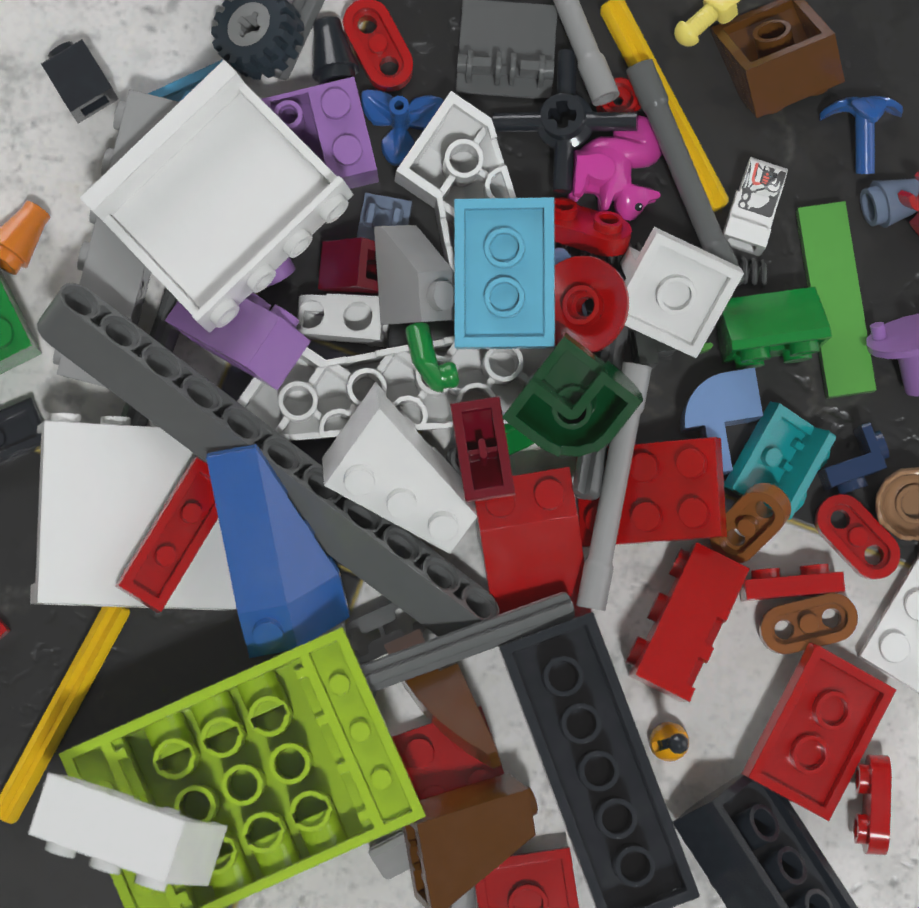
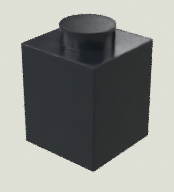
[41,39,119,124]

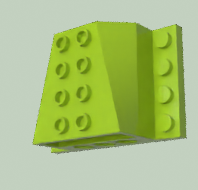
[59,627,426,908]

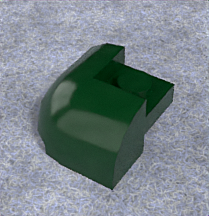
[502,333,643,457]

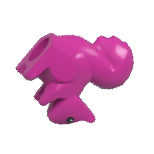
[567,115,662,222]

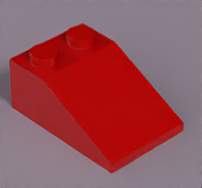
[475,466,591,618]

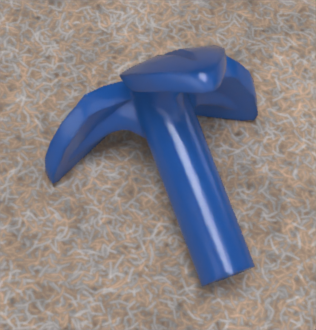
[361,89,444,166]
[819,96,903,174]

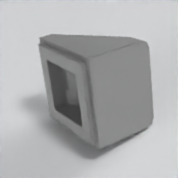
[368,829,410,879]

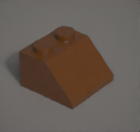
[710,0,845,118]

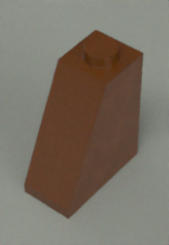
[403,773,538,908]

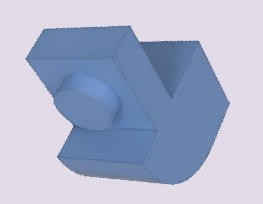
[680,368,763,475]

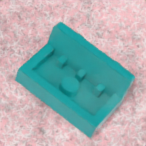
[724,401,836,520]

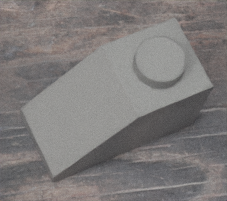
[374,225,455,325]

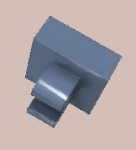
[356,193,413,241]

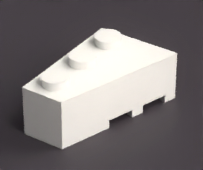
[322,382,477,554]
[28,773,227,891]

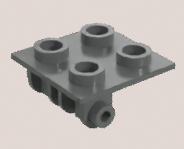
[456,0,557,99]

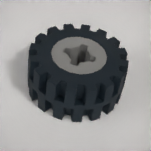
[211,0,305,80]

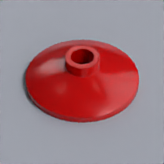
[555,256,629,353]

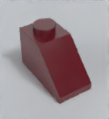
[318,237,379,296]

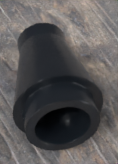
[312,16,360,85]

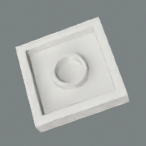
[620,227,744,358]

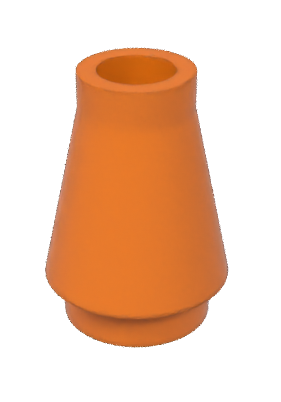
[0,201,50,275]

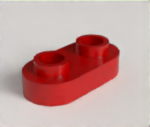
[343,0,413,92]
[554,198,632,257]
[815,494,900,580]
[853,754,892,855]

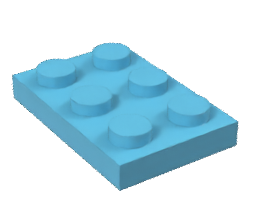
[454,197,555,350]

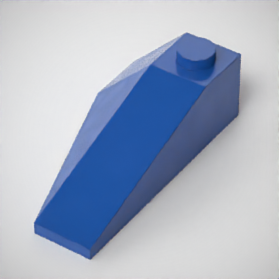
[206,444,350,658]

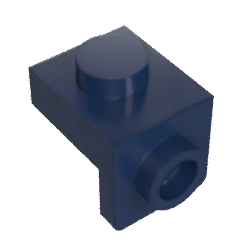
[818,422,889,494]

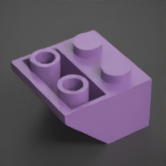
[261,77,379,189]

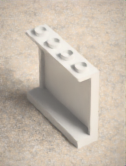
[80,60,354,333]
[30,413,237,611]

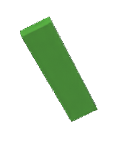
[796,201,877,399]

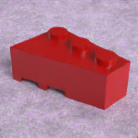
[625,542,750,702]

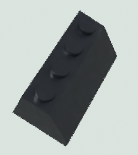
[673,774,858,908]

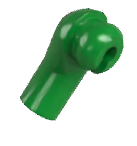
[405,322,459,393]

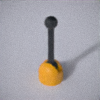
[649,722,689,762]

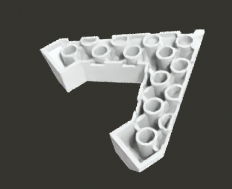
[237,91,553,441]

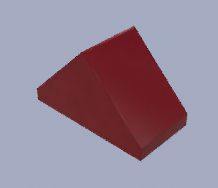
[450,396,515,503]

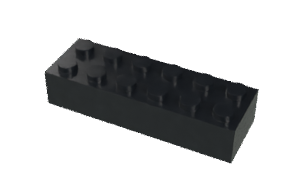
[498,612,700,908]

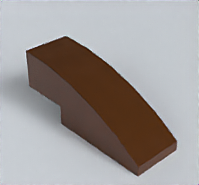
[384,629,502,769]

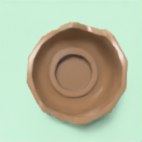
[875,467,919,541]

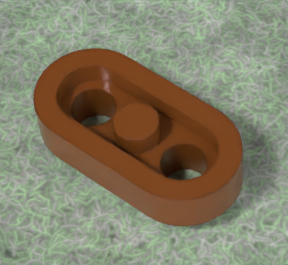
[710,483,791,563]
[759,593,858,654]

